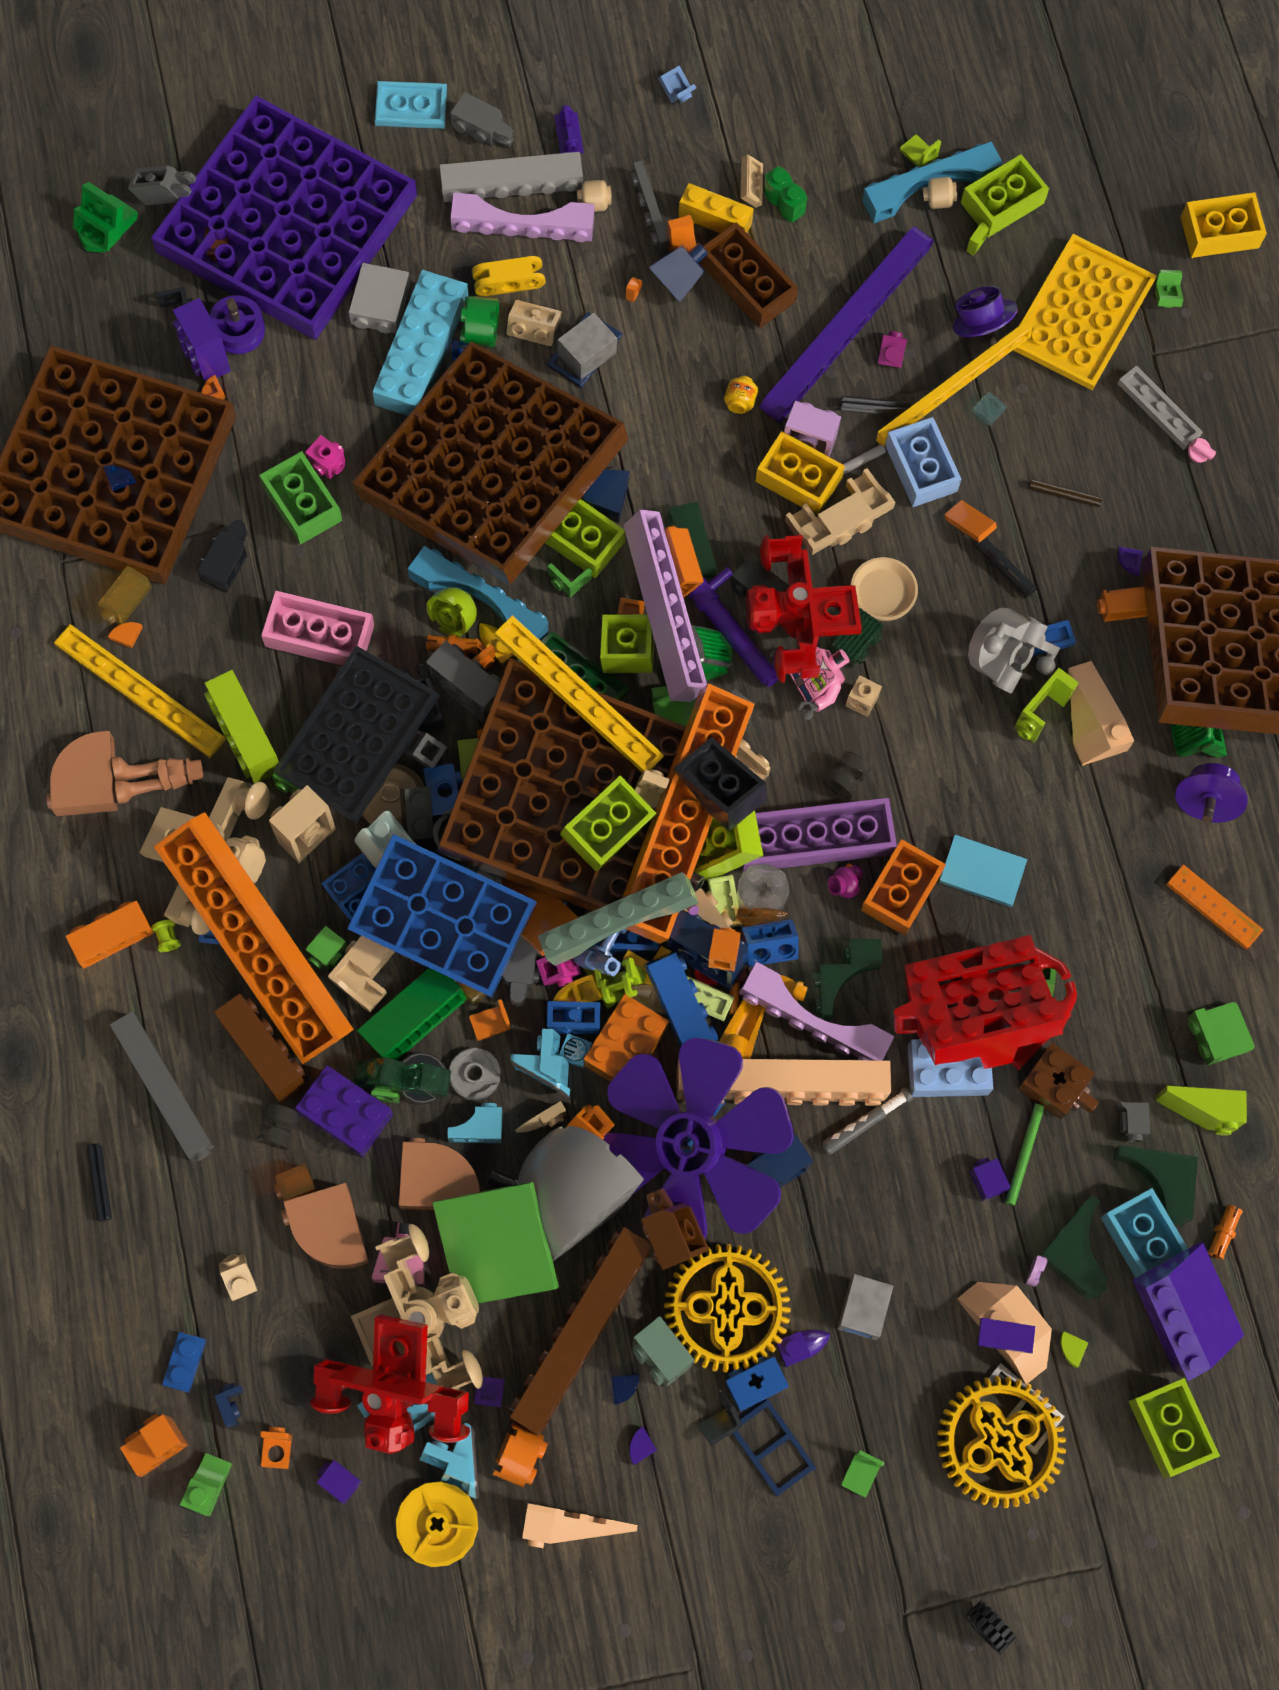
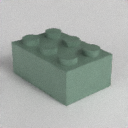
[632,1316,695,1387]

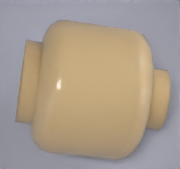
[923,177,957,209]
[577,180,612,212]

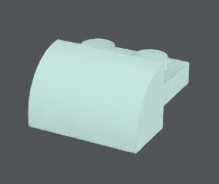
[355,811,415,869]

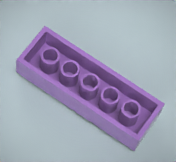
[742,798,897,873]

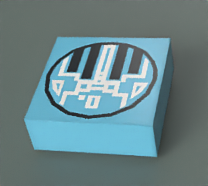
[559,1034,592,1068]

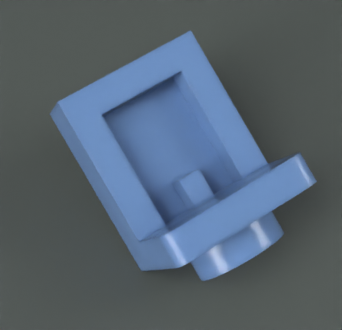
[658,65,696,103]

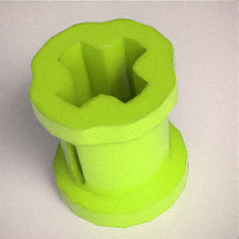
[151,920,181,952]

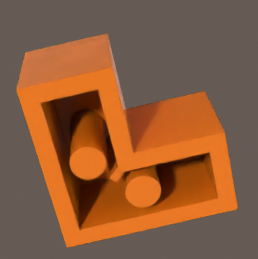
[120,1414,189,1477]

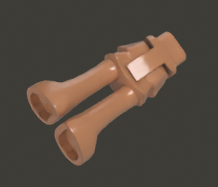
[112,757,204,804]

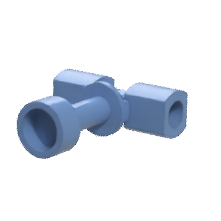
[574,929,627,976]

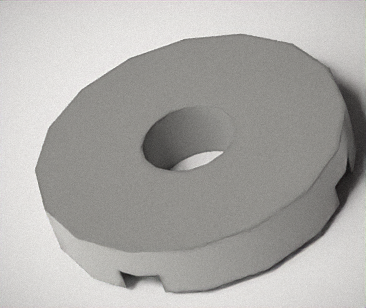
[449,1048,501,1100]

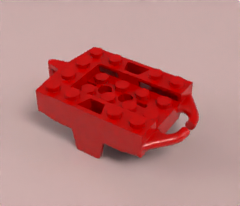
[894,935,1077,1069]

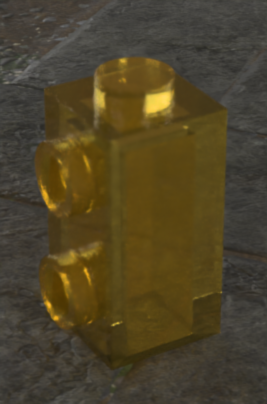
[98,565,152,625]

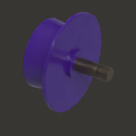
[953,286,1018,344]
[1175,763,1248,823]

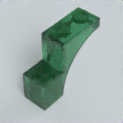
[814,939,882,1021]
[353,1057,452,1098]

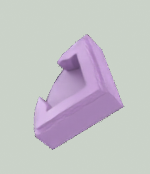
[1026,1256,1047,1287]

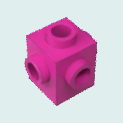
[305,435,345,479]
[536,957,581,987]

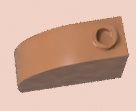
[47,731,118,816]
[399,1138,480,1211]
[281,1183,369,1269]

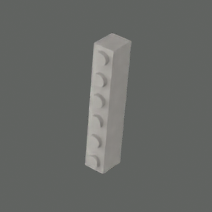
[440,152,583,202]

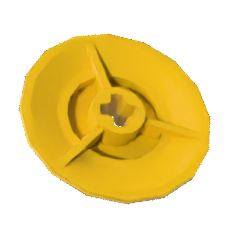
[396,1482,478,1567]

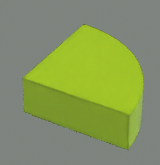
[1060,1331,1088,1368]

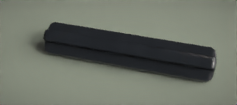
[840,396,911,415]
[86,1143,112,1222]

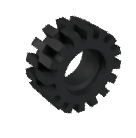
[965,1600,1016,1654]

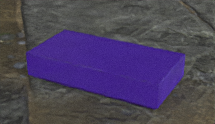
[977,1318,1036,1354]

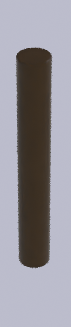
[1029,479,1102,507]

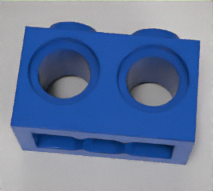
[742,919,798,967]

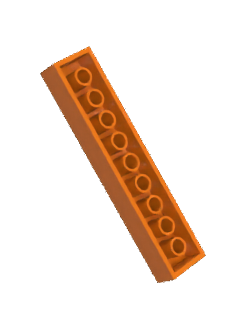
[622,683,755,944]
[154,812,354,1064]

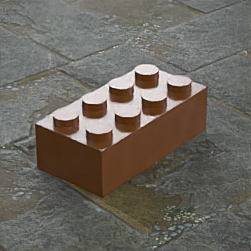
[699,222,798,328]
[214,994,307,1105]

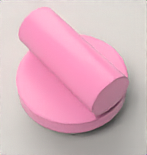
[1188,438,1216,463]

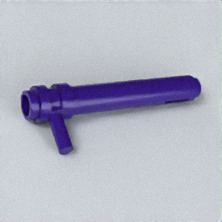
[687,567,778,687]

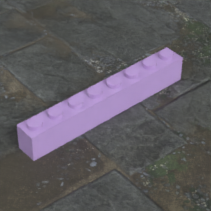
[624,510,707,702]

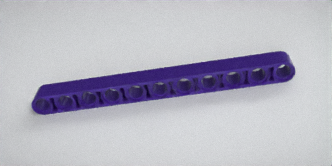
[760,226,934,423]

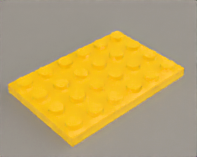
[1013,234,1157,390]

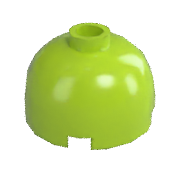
[427,587,477,638]

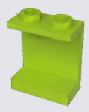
[1014,668,1079,743]

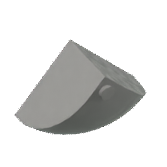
[518,1126,644,1261]

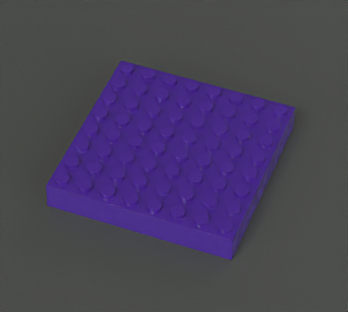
[151,95,417,340]

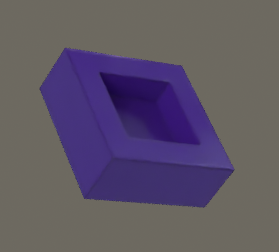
[474,1377,505,1408]

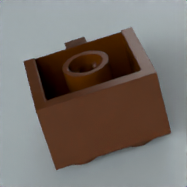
[1018,1042,1099,1119]
[642,1188,709,1270]

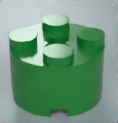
[460,296,499,348]

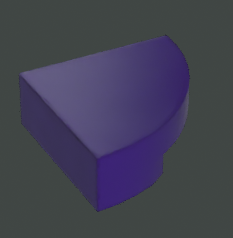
[1117,546,1143,576]
[630,1427,657,1465]

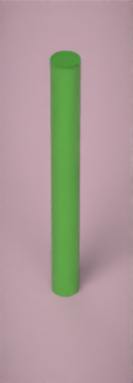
[1005,1104,1045,1206]

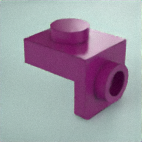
[878,331,907,368]

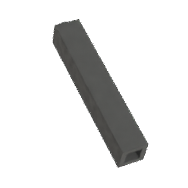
[110,1011,215,1161]

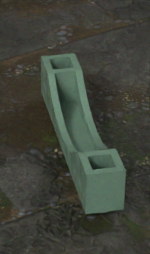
[538,872,699,966]

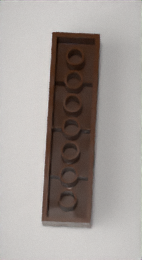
[508,1227,652,1436]

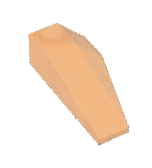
[1068,661,1134,766]
[522,1503,638,1548]

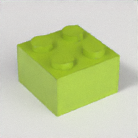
[600,614,654,673]

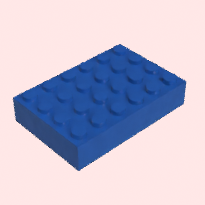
[348,834,537,997]

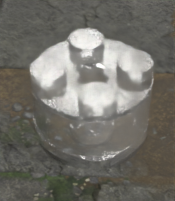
[736,864,789,921]

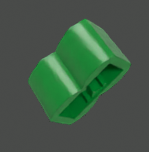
[763,166,807,223]

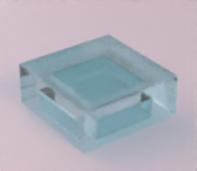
[972,392,1007,426]

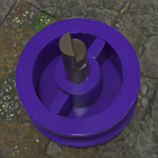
[210,295,265,354]

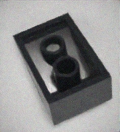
[674,737,767,831]

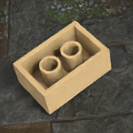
[269,785,336,863]

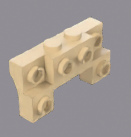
[785,468,895,555]
[328,936,395,1013]

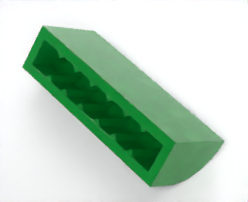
[357,968,467,1066]

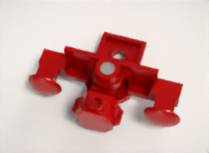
[310,1314,470,1454]

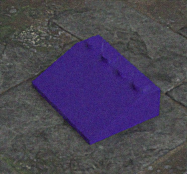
[1133,1242,1244,1381]

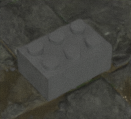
[426,640,501,724]

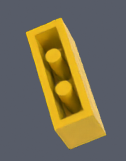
[678,183,754,233]

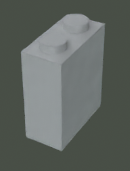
[349,263,411,334]

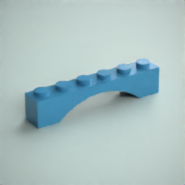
[862,141,1003,223]
[408,546,549,641]

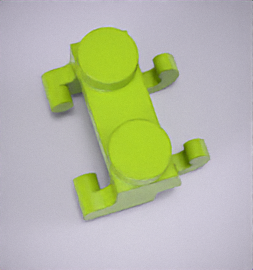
[594,958,646,1004]

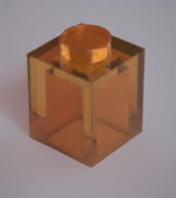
[273,1164,317,1201]

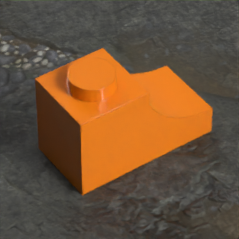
[667,215,696,252]

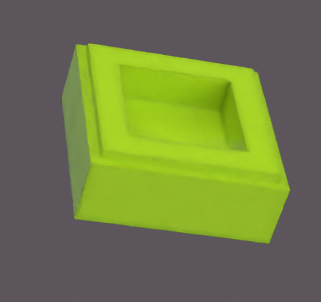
[966,222,989,255]

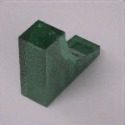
[1113,1145,1198,1226]
[1040,1195,1109,1301]

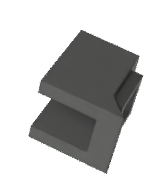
[1115,1102,1151,1143]

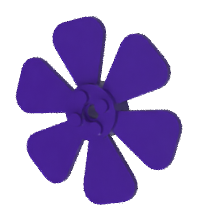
[603,1037,794,1238]

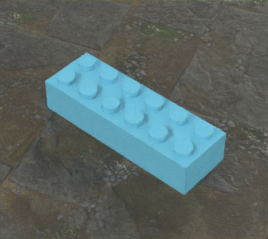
[373,270,468,416]

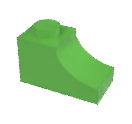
[180,1453,232,1516]

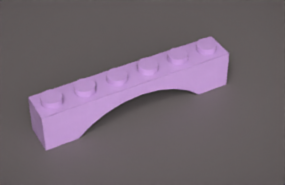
[451,193,594,242]
[739,962,894,1061]

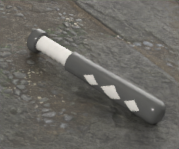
[821,1087,913,1155]

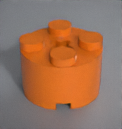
[492,1422,548,1487]

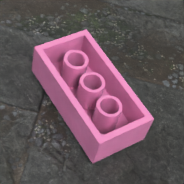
[261,591,374,666]

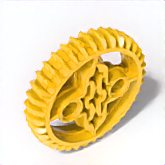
[664,1244,790,1373]
[937,1376,1066,1508]

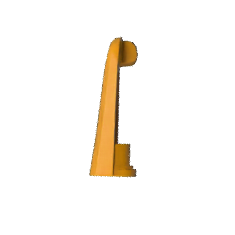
[719,975,808,1059]

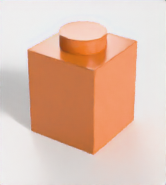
[709,928,740,972]

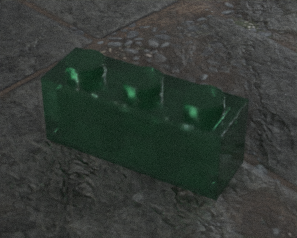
[665,501,716,579]

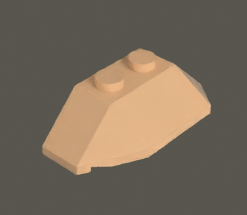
[957,1282,1052,1384]

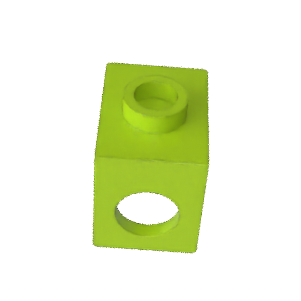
[900,135,941,168]

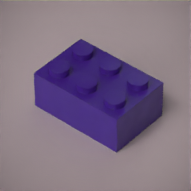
[172,298,231,383]
[296,1065,393,1158]

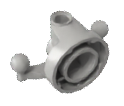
[968,608,1060,694]

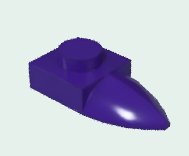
[776,1330,830,1367]

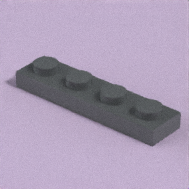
[630,161,669,255]

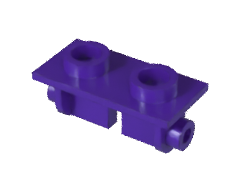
[554,105,584,154]

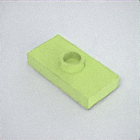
[707,875,742,928]
[687,976,734,1021]

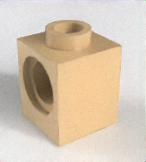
[846,676,882,717]

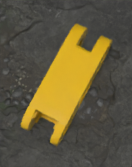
[472,256,546,296]

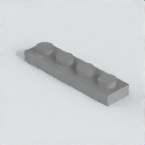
[1117,366,1203,450]

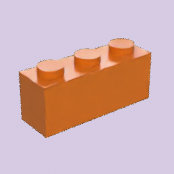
[66,901,154,969]

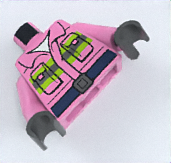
[770,647,849,720]

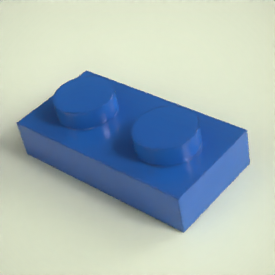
[1032,620,1076,657]
[162,1332,206,1393]

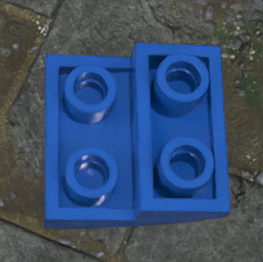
[320,853,376,922]

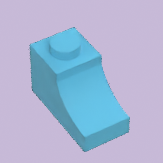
[448,1103,502,1143]

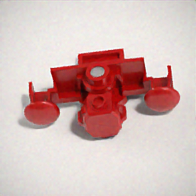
[746,534,862,683]

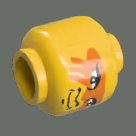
[724,376,758,414]

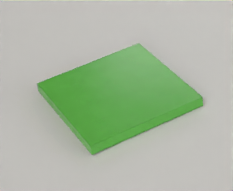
[433,1181,559,1303]

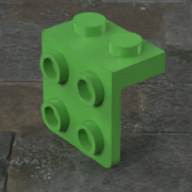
[1188,1002,1254,1066]

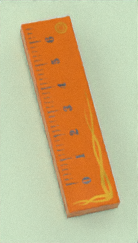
[1166,864,1264,950]

